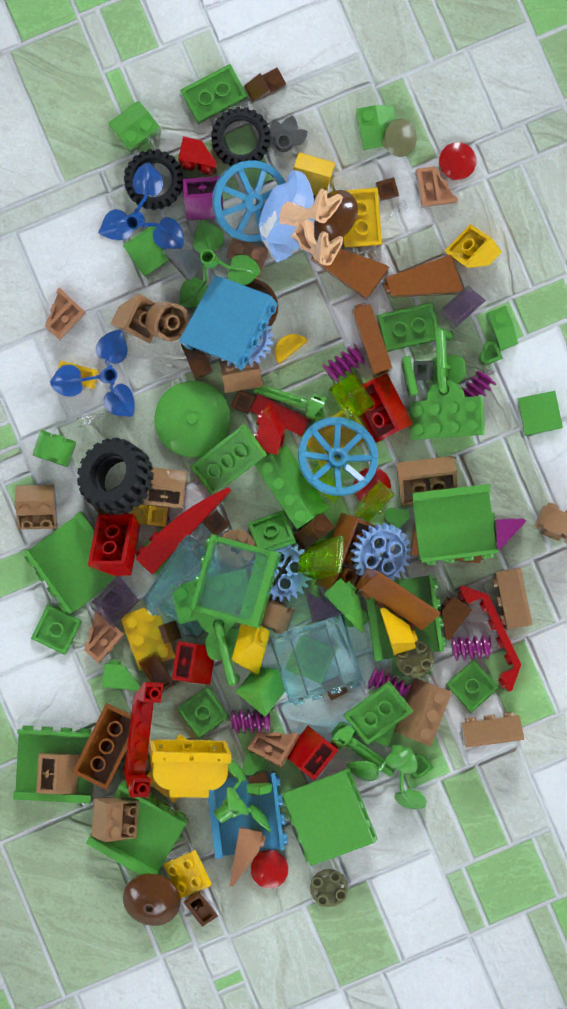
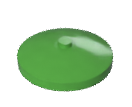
[154,381,231,458]

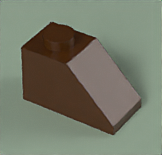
[181,344,213,380]
[293,513,335,550]
[441,596,472,641]

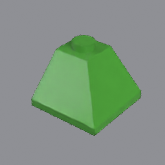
[356,105,396,150]
[324,578,364,633]

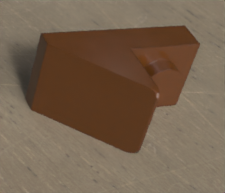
[244,67,286,103]
[183,891,218,927]

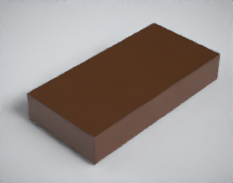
[139,652,175,692]

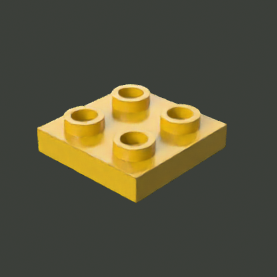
[163,850,212,898]

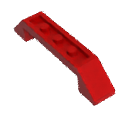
[457,585,521,692]
[124,682,163,797]

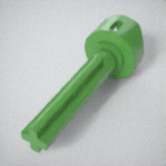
[254,385,328,422]
[330,722,396,777]

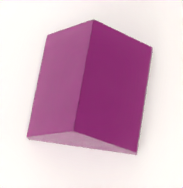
[494,518,526,550]

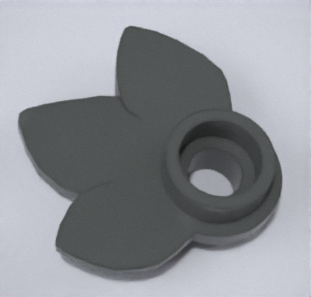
[270,116,308,152]

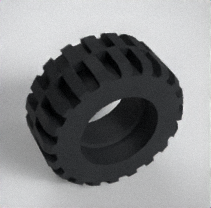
[77,438,154,515]

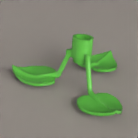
[179,219,261,308]
[346,745,427,809]
[214,759,271,833]

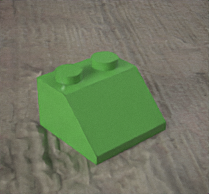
[108,101,161,154]

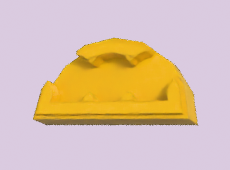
[275,334,308,365]

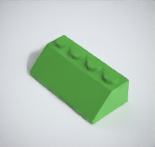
[255,445,329,529]

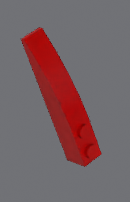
[135,487,231,575]

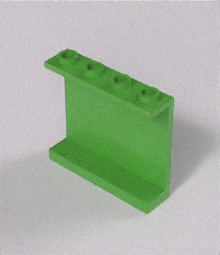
[412,484,498,566]
[24,511,123,614]
[365,575,447,661]
[13,725,93,804]
[282,767,378,866]
[86,780,189,875]

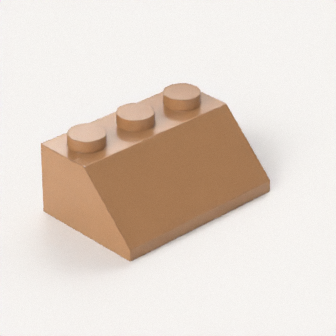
[396,456,457,506]
[492,568,533,629]
[394,678,452,746]
[460,712,524,748]

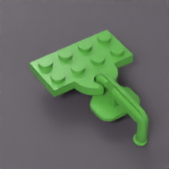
[409,328,485,440]
[171,569,249,686]

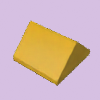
[293,152,335,196]

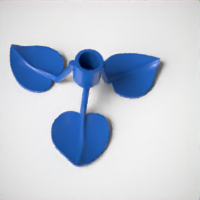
[98,163,184,249]
[50,330,135,417]

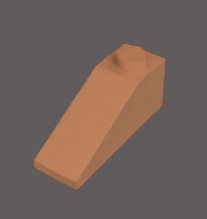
[229,826,265,886]

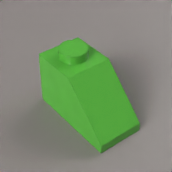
[486,306,518,351]
[102,660,141,691]

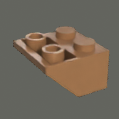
[219,358,263,393]
[144,467,188,509]
[14,485,57,530]
[36,753,80,794]
[92,797,139,842]

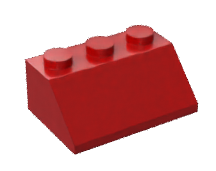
[348,373,413,443]
[88,514,141,576]

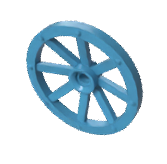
[212,160,286,242]
[298,417,378,496]

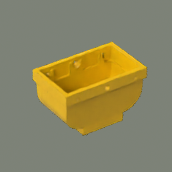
[148,739,231,798]

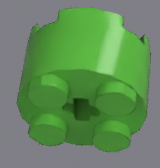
[33,430,76,467]

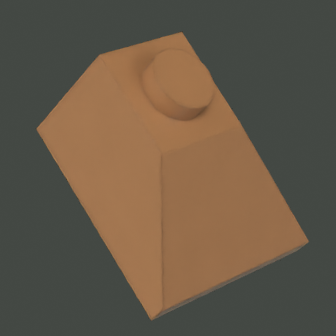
[110,294,155,344]

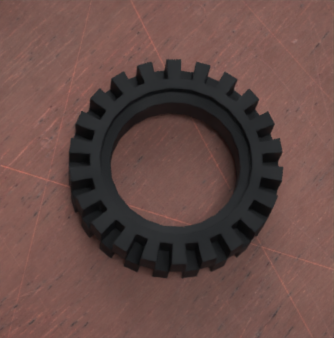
[211,107,271,167]
[124,149,184,211]

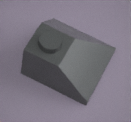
[161,248,204,280]

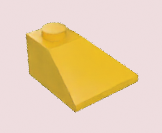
[444,224,502,268]
[380,608,418,655]
[231,624,270,675]

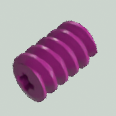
[322,343,365,383]
[461,371,497,397]
[451,635,491,661]
[368,666,411,698]
[231,709,270,734]

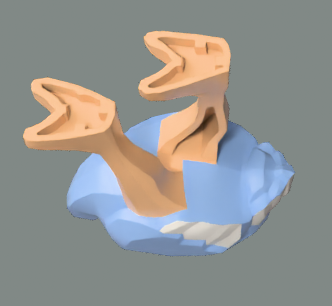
[259,170,343,265]

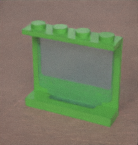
[189,534,281,629]

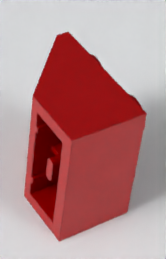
[178,136,218,176]
[254,404,287,455]
[171,641,214,685]
[287,725,338,781]

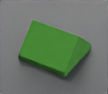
[236,667,286,716]

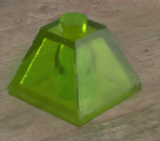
[298,535,344,580]

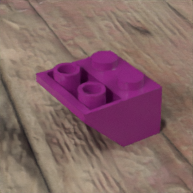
[183,176,224,221]

